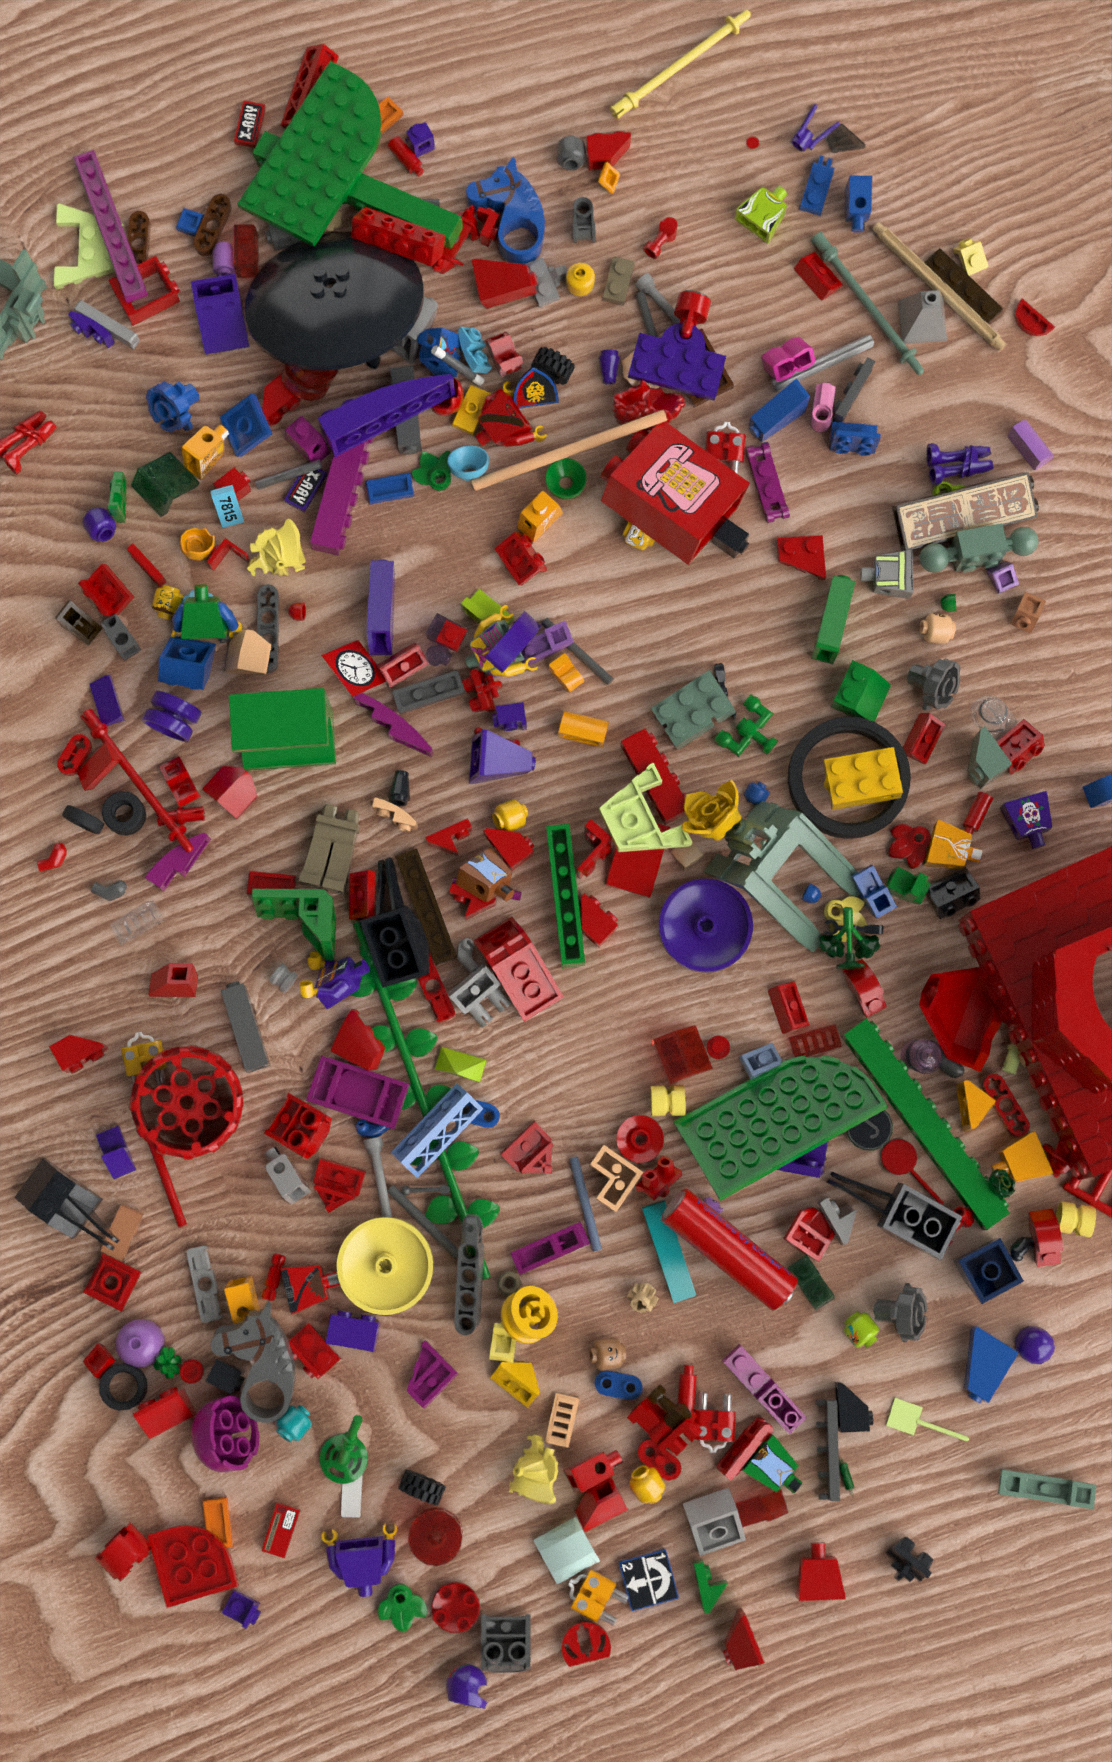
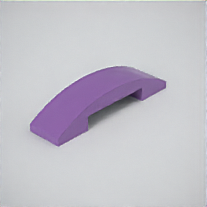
[488,621,574,678]

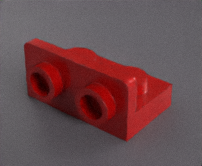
[494,532,547,586]
[997,719,1045,775]
[349,870,375,921]
[288,1323,341,1379]

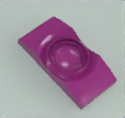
[306,1056,410,1130]

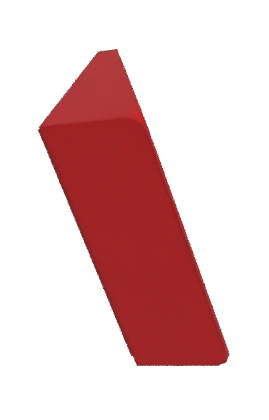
[794,252,843,301]
[376,643,429,688]
[903,713,946,765]
[77,742,121,791]
[768,981,810,1034]

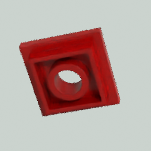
[83,1253,142,1312]

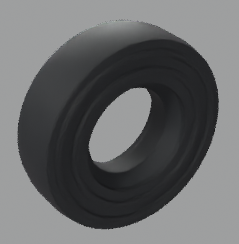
[62,805,104,834]

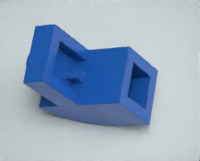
[1082,774,1112,808]

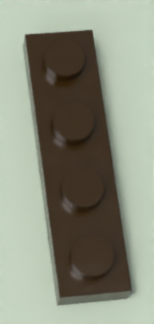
[924,248,1003,324]

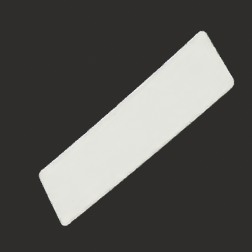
[341,1445,362,1518]

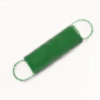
[839,1456,855,1495]

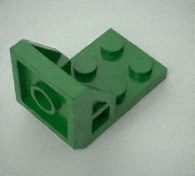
[252,889,337,961]

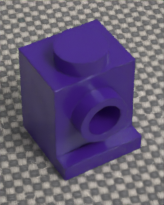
[405,122,435,157]
[492,702,527,731]

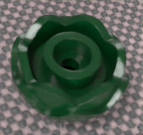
[988,1169,1015,1198]

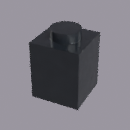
[712,519,749,558]
[205,1358,246,1394]

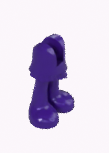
[926,443,994,486]

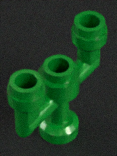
[714,694,778,757]

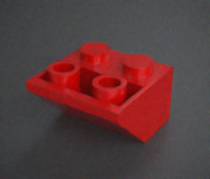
[133,1387,197,1439]

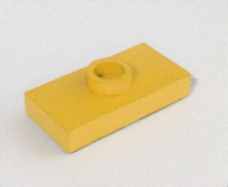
[452,385,491,435]

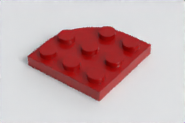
[147,1525,239,1608]

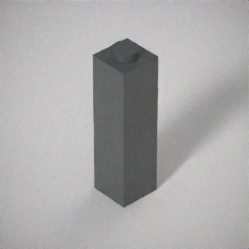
[390,366,422,455]
[221,981,271,1073]

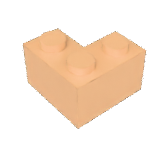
[590,1145,643,1213]

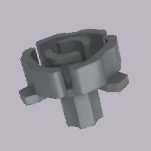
[907,658,961,711]
[873,1283,927,1342]

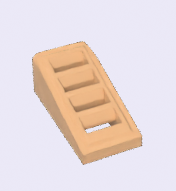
[545,1393,579,1448]

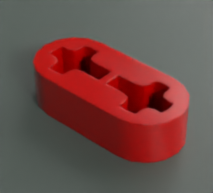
[57,734,92,776]

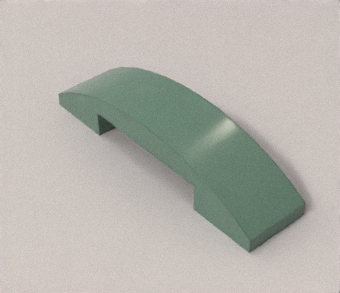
[998,1469,1097,1510]

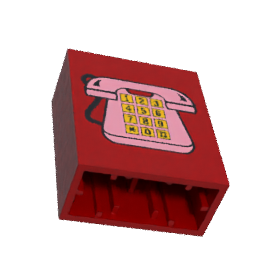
[600,422,750,565]

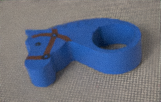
[466,157,545,264]

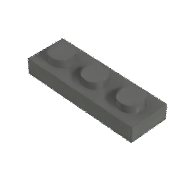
[832,357,876,422]
[392,670,465,714]

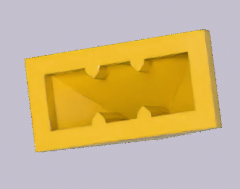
[490,1362,540,1408]

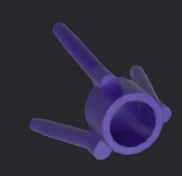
[790,104,840,152]

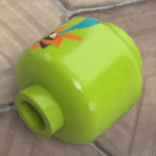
[843,1311,879,1348]

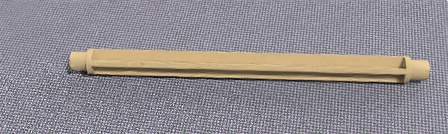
[872,222,1006,351]

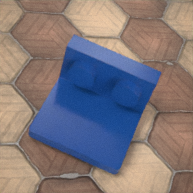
[830,422,881,456]

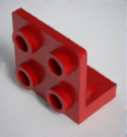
[577,819,612,879]

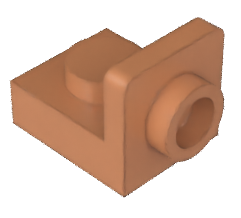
[1010,592,1046,633]

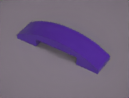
[485,610,541,673]

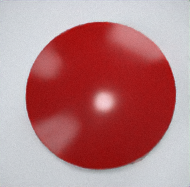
[431,1582,480,1633]

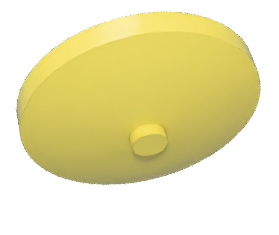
[337,1217,434,1315]

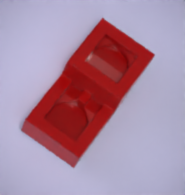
[159,756,201,807]

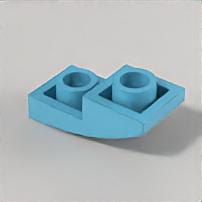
[458,326,492,374]

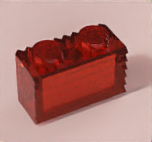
[233,224,259,278]

